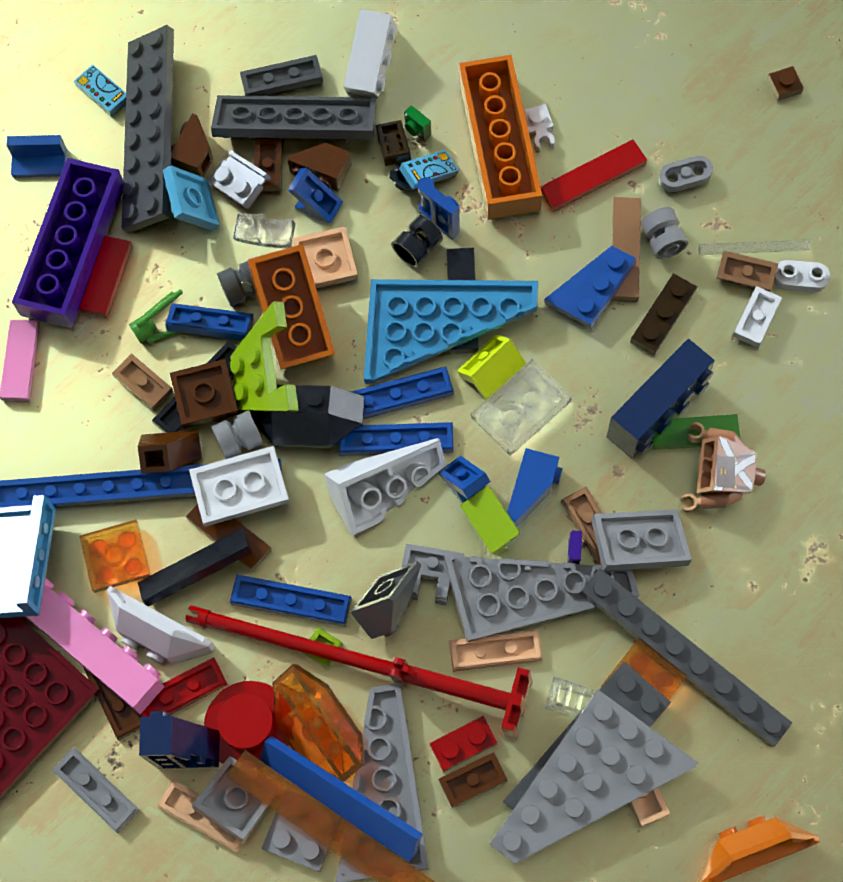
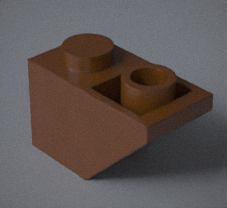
[171,113,213,178]
[287,143,352,191]
[137,430,202,474]

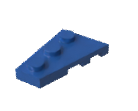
[544,246,636,329]

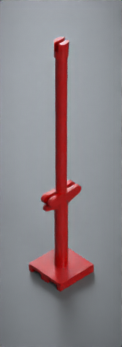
[185,605,533,741]

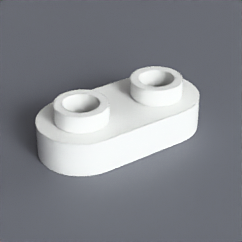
[774,260,830,292]

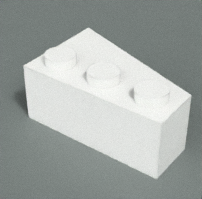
[343,9,397,99]

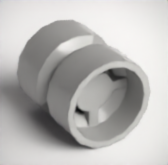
[641,207,689,259]
[211,410,263,459]

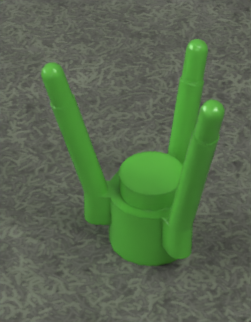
[128,289,183,344]

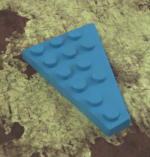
[364,279,538,384]

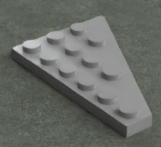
[489,690,698,863]

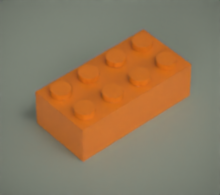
[247,244,335,371]

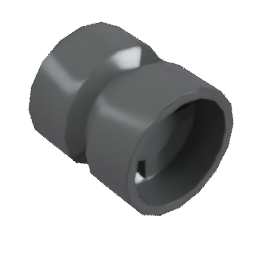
[217,261,257,307]

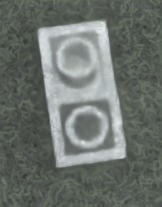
[233,214,296,248]

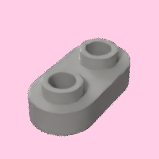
[659,156,713,192]

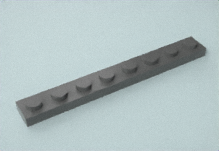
[580,568,792,748]

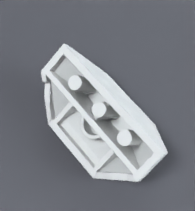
[107,586,216,665]

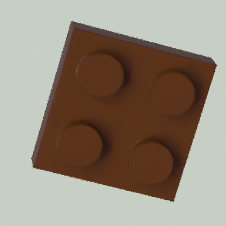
[170,359,239,428]

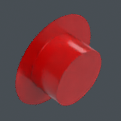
[204,681,294,771]

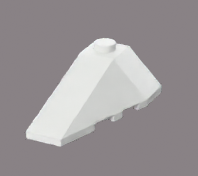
[324,438,446,535]

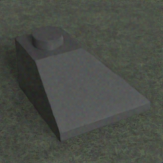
[350,561,421,639]

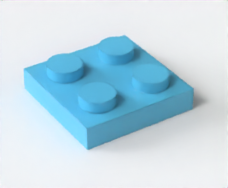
[163,165,220,231]

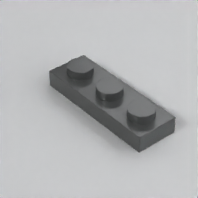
[240,55,323,96]

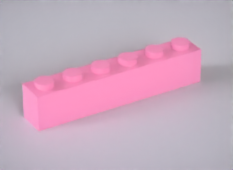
[25,577,164,714]

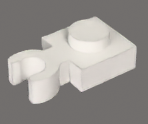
[524,104,555,153]

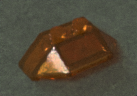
[272,663,365,782]

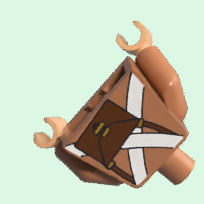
[681,422,766,512]

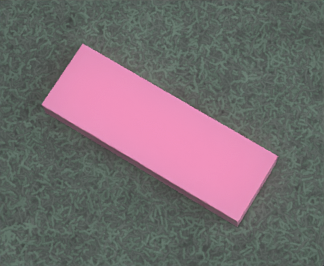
[0,320,40,402]

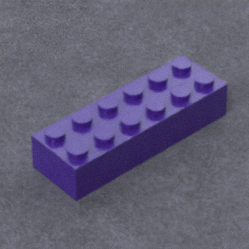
[12,158,124,328]

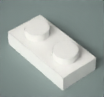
[732,286,782,348]

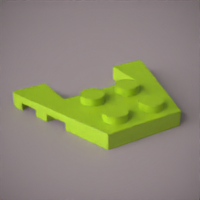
[230,301,299,412]

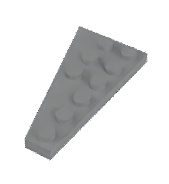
[443,554,640,642]
[335,683,429,882]

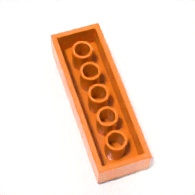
[459,55,543,220]

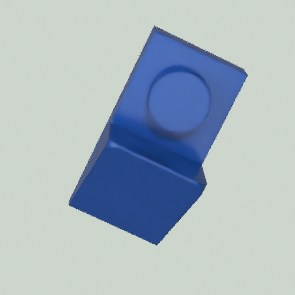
[288,168,343,223]
[438,456,491,503]

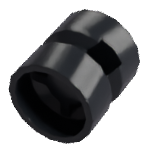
[391,215,443,268]

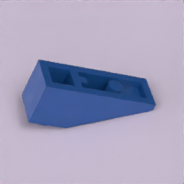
[507,448,563,527]

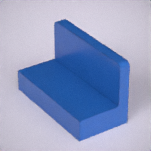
[6,135,67,178]

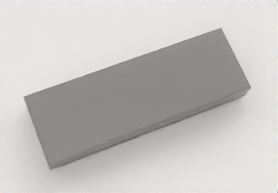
[52,747,140,833]

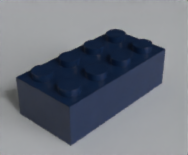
[606,338,715,459]

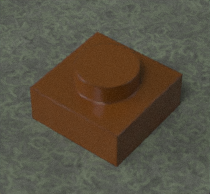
[767,66,804,101]

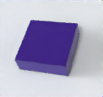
[567,530,582,565]

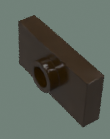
[375,120,412,166]

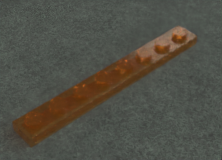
[227,750,435,882]

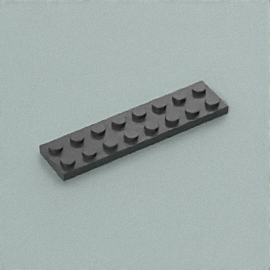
[121,25,174,233]

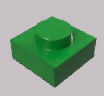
[404,105,431,141]

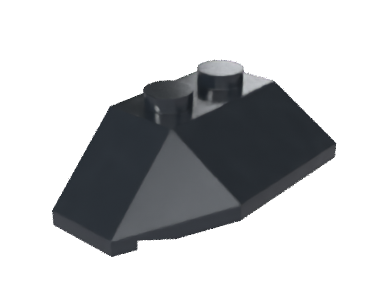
[251,384,365,448]

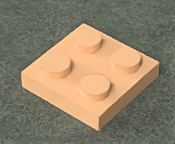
[292,226,358,289]

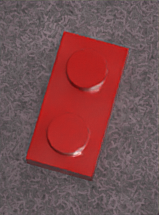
[429,716,498,773]

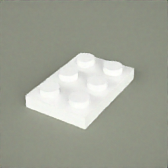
[189,446,290,527]

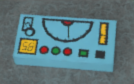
[74,64,126,116]
[399,150,459,189]

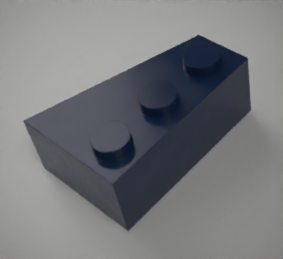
[139,711,220,769]

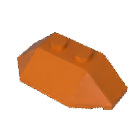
[698,815,820,882]

